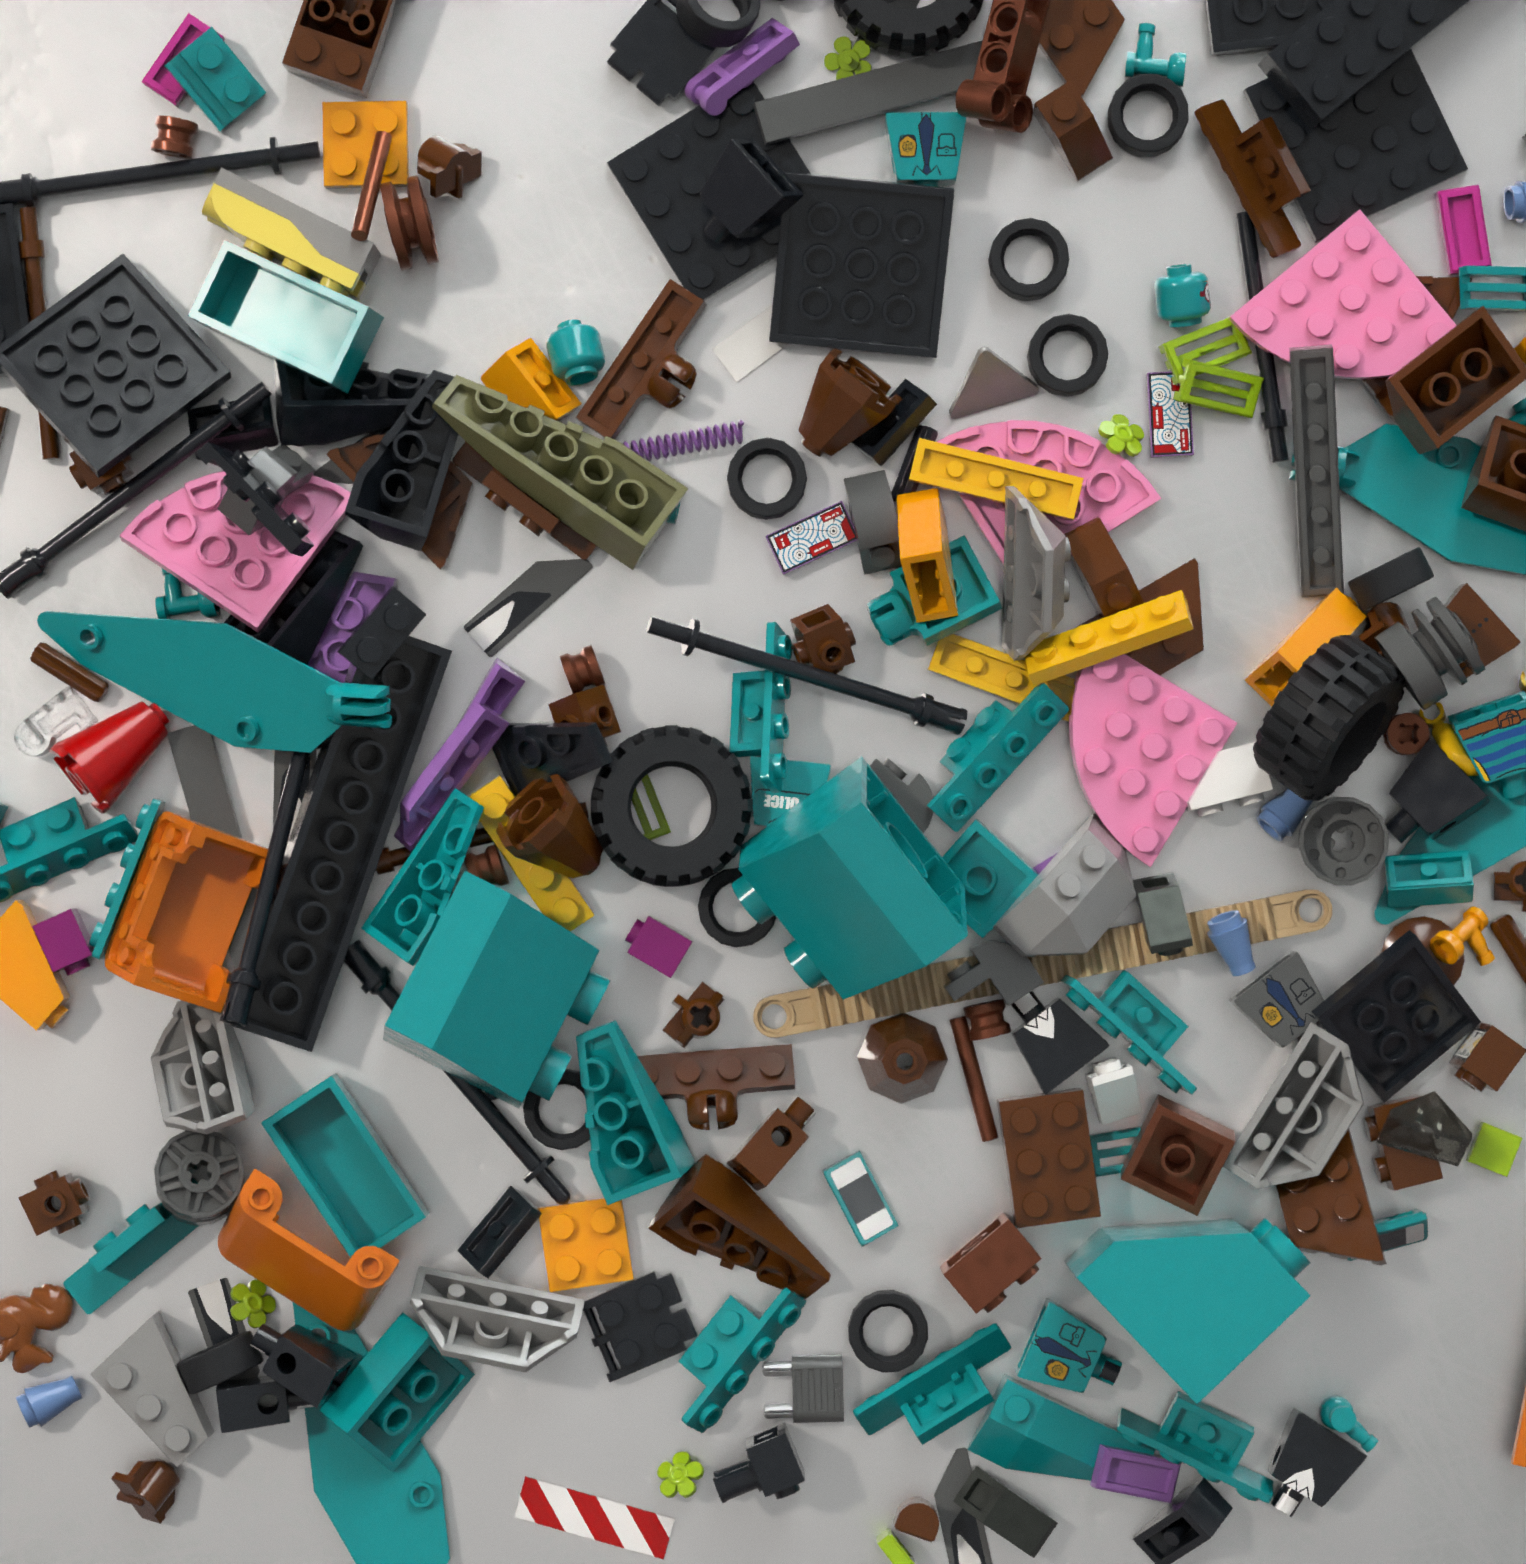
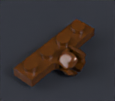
[576,279,707,440]
[637,1044,795,1130]

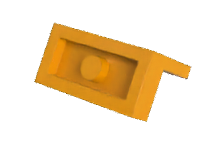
[481,337,582,421]

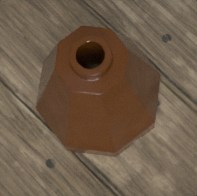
[798,348,902,457]
[496,774,603,878]
[857,1013,948,1104]

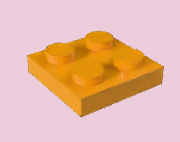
[322,101,409,188]
[538,1198,634,1292]

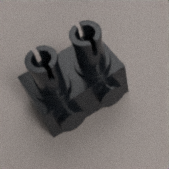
[713,1422,805,1503]

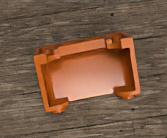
[105,811,268,1013]
[218,1169,400,1331]

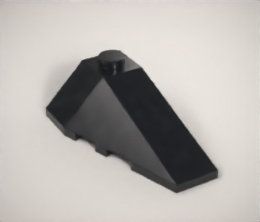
[274,359,430,446]
[344,370,458,551]
[224,531,363,665]

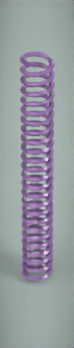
[623,419,744,461]

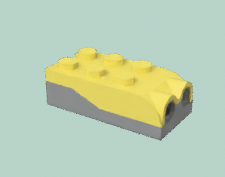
[202,167,381,300]

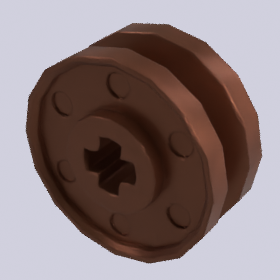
[380,175,439,271]

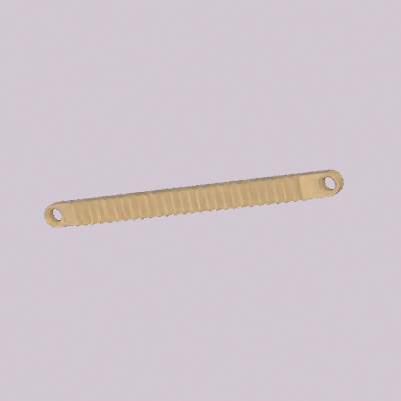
[753,890,1332,1038]

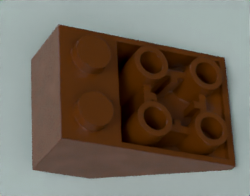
[282,0,396,99]

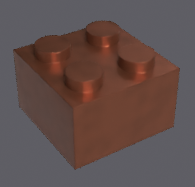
[1121,1094,1235,1216]
[940,1213,1042,1314]

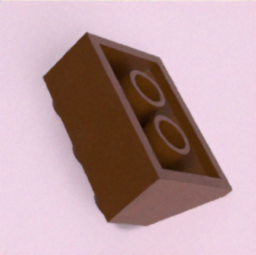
[1385,306,1526,455]
[1461,415,1526,531]

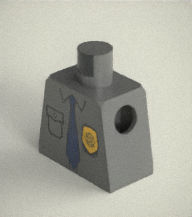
[1229,951,1324,1048]

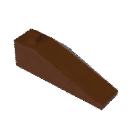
[648,1154,831,1299]

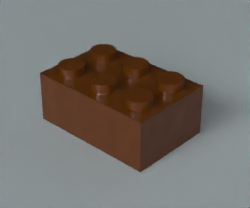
[996,1087,1101,1228]

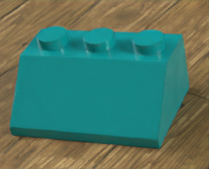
[320,1312,475,1473]

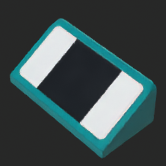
[823,1151,899,1247]
[1347,1209,1428,1261]

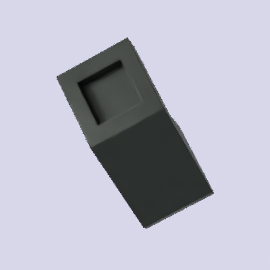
[1133,873,1193,956]
[953,1466,1058,1558]

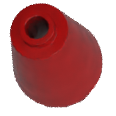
[49,701,169,814]

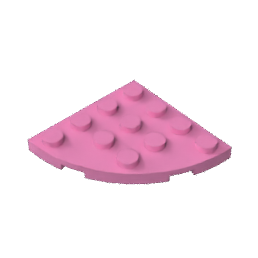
[1228,209,1456,379]
[937,420,1161,566]
[120,471,351,633]
[1069,654,1237,867]

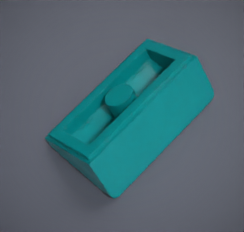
[1384,850,1474,908]

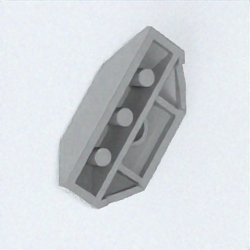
[1002,486,1071,661]
[993,813,1137,957]
[151,1000,255,1134]
[1223,1022,1364,1189]
[410,1266,585,1372]

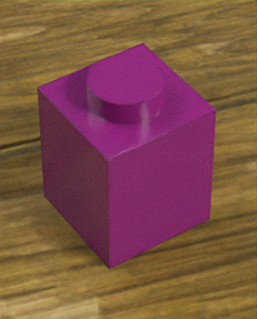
[32,908,95,976]
[625,916,693,978]

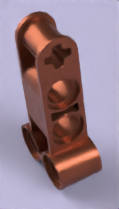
[955,0,1050,133]

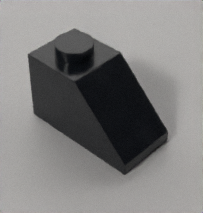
[1133,1478,1233,1564]

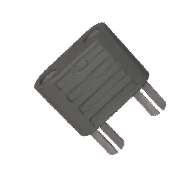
[762,1354,844,1423]

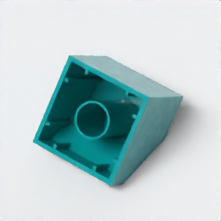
[732,756,968,1000]
[383,871,611,1109]
[1064,1218,1311,1404]

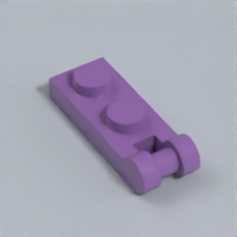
[685,18,800,116]

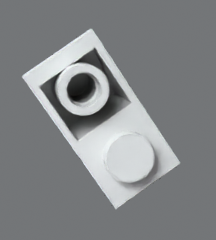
[1186,742,1273,817]
[1085,1057,1143,1125]

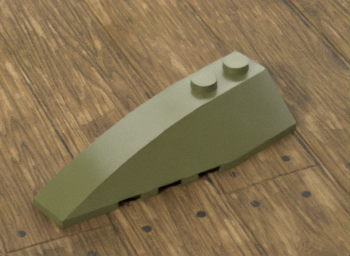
[432,374,688,570]

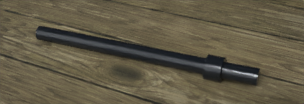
[1236,211,1289,463]

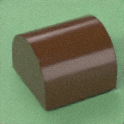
[893,1497,939,1542]

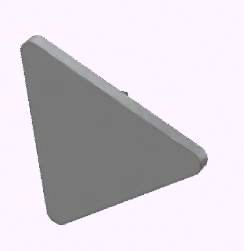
[949,347,1039,419]

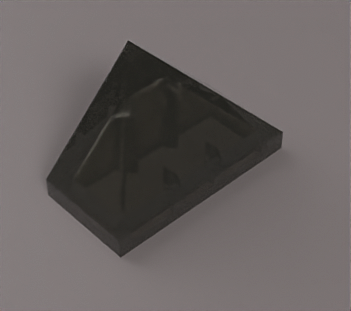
[1377,1091,1472,1166]

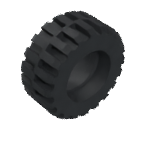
[834,0,983,57]
[1253,635,1406,801]
[591,725,753,887]

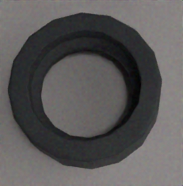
[676,0,761,47]
[1107,74,1189,157]
[988,218,1070,301]
[1027,314,1109,397]
[727,438,807,520]
[1348,547,1434,612]
[698,867,776,947]
[523,1069,590,1150]
[848,1290,928,1373]
[177,1331,264,1395]

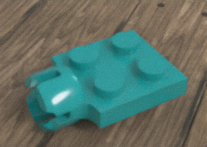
[867,535,1003,646]
[942,819,1039,938]

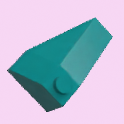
[361,788,484,966]

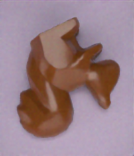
[0,1284,73,1373]

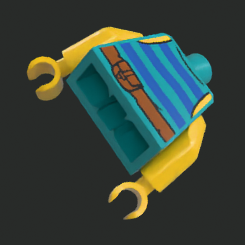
[1419,671,1526,798]

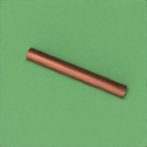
[351,131,392,241]
[950,1016,999,1142]

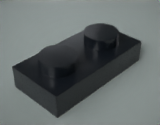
[851,378,937,466]
[337,586,426,680]
[457,1186,542,1279]

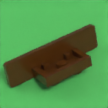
[1194,99,1311,258]
[452,441,597,560]

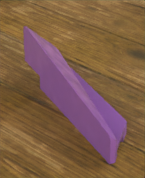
[394,658,525,852]

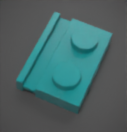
[164,27,266,132]

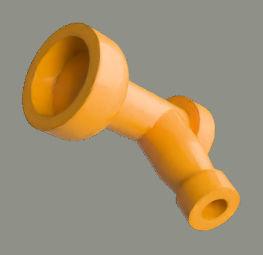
[1430,907,1495,966]

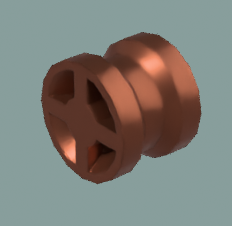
[151,115,198,159]
[560,645,605,694]
[1383,713,1430,755]
[464,844,509,886]
[963,999,1011,1041]

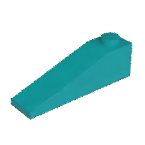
[576,1020,695,1205]
[967,1373,1156,1481]

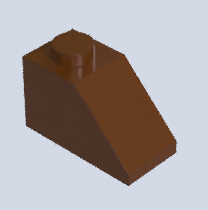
[1033,80,1113,182]
[1064,517,1144,618]

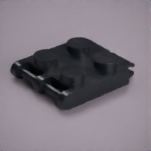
[607,0,720,106]
[583,1271,697,1382]

